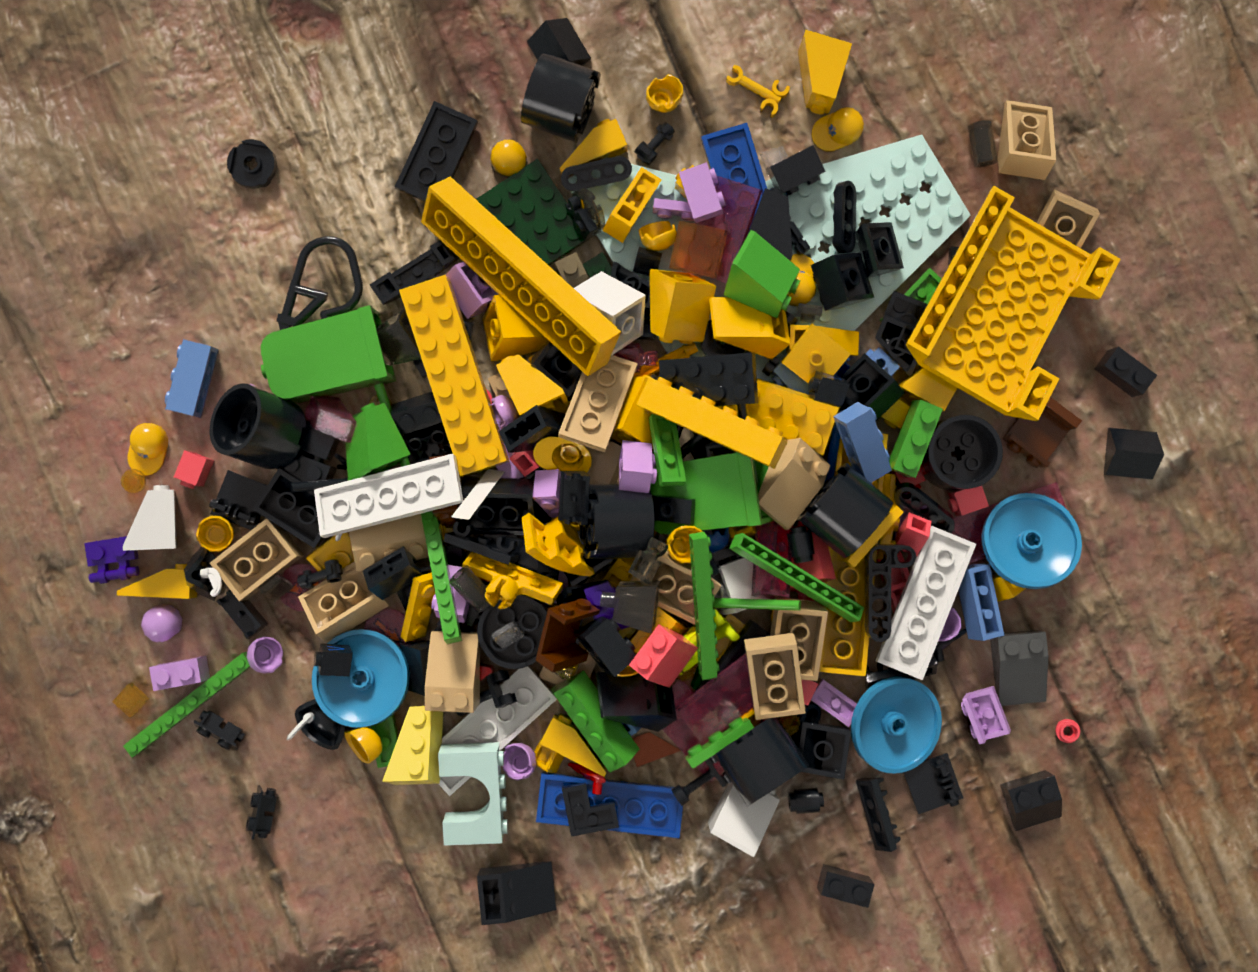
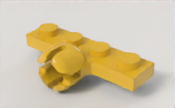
[462,552,563,609]

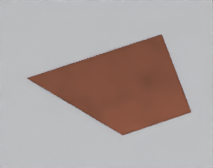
[632,732,682,767]

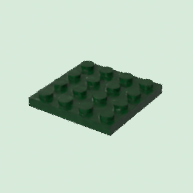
[476,158,589,266]

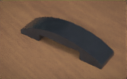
[369,240,459,305]

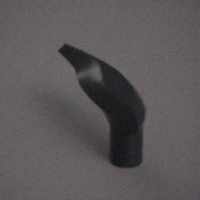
[934,629,967,662]

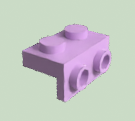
[961,686,1011,745]

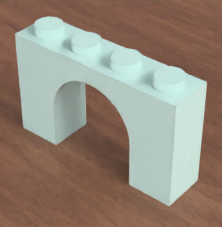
[438,742,508,845]

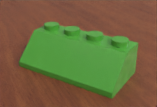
[551,670,640,773]

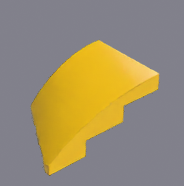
[522,513,595,577]

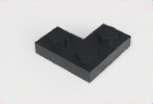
[562,782,619,837]

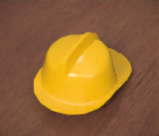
[533,436,592,472]

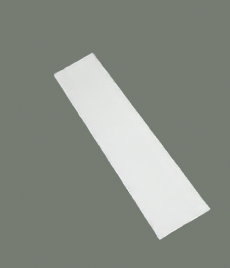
[452,469,505,520]

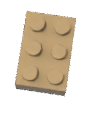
[210,518,304,601]
[770,597,828,681]
[744,633,806,720]

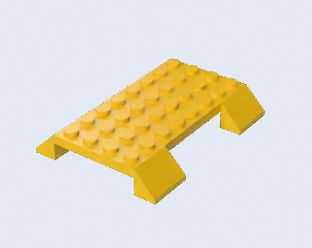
[906,186,1120,421]

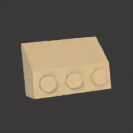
[349,514,429,572]
[298,562,390,643]

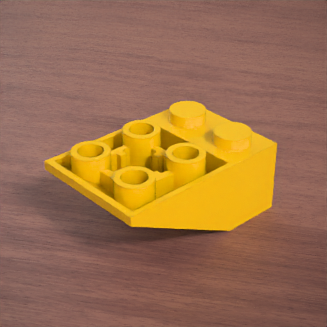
[709,297,791,359]

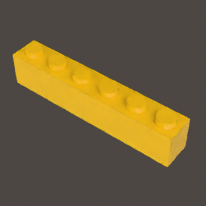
[636,377,788,469]

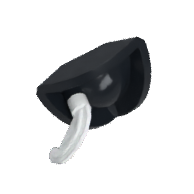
[184,547,223,601]
[286,699,346,750]

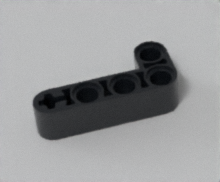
[865,544,916,642]

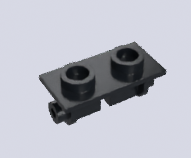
[194,710,246,751]
[246,785,278,840]

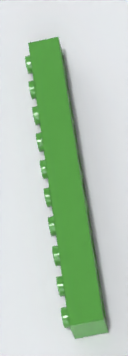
[421,511,462,644]
[689,532,719,680]
[729,533,865,622]
[123,652,250,758]

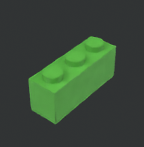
[889,400,943,478]

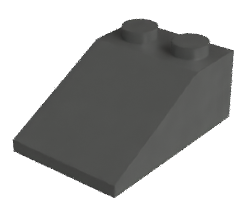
[990,630,1049,706]

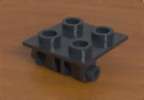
[209,470,267,530]
[903,753,964,814]

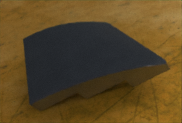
[611,262,656,341]
[875,291,928,376]

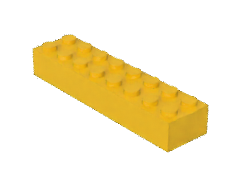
[399,274,510,477]

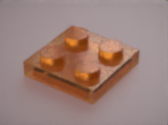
[669,221,728,279]

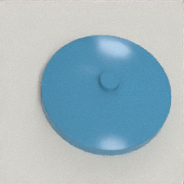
[982,493,1082,589]
[312,629,410,728]
[851,676,942,774]

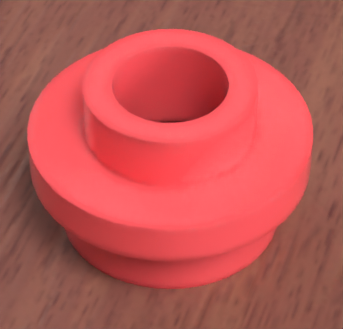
[1055,719,1080,743]

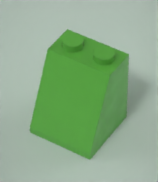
[724,230,801,318]
[344,403,411,481]

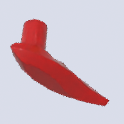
[568,763,606,795]

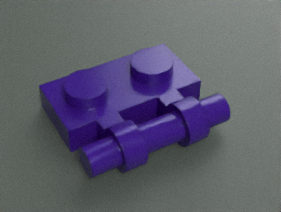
[84,536,140,584]

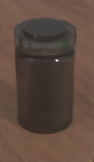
[968,120,998,168]
[449,566,490,613]

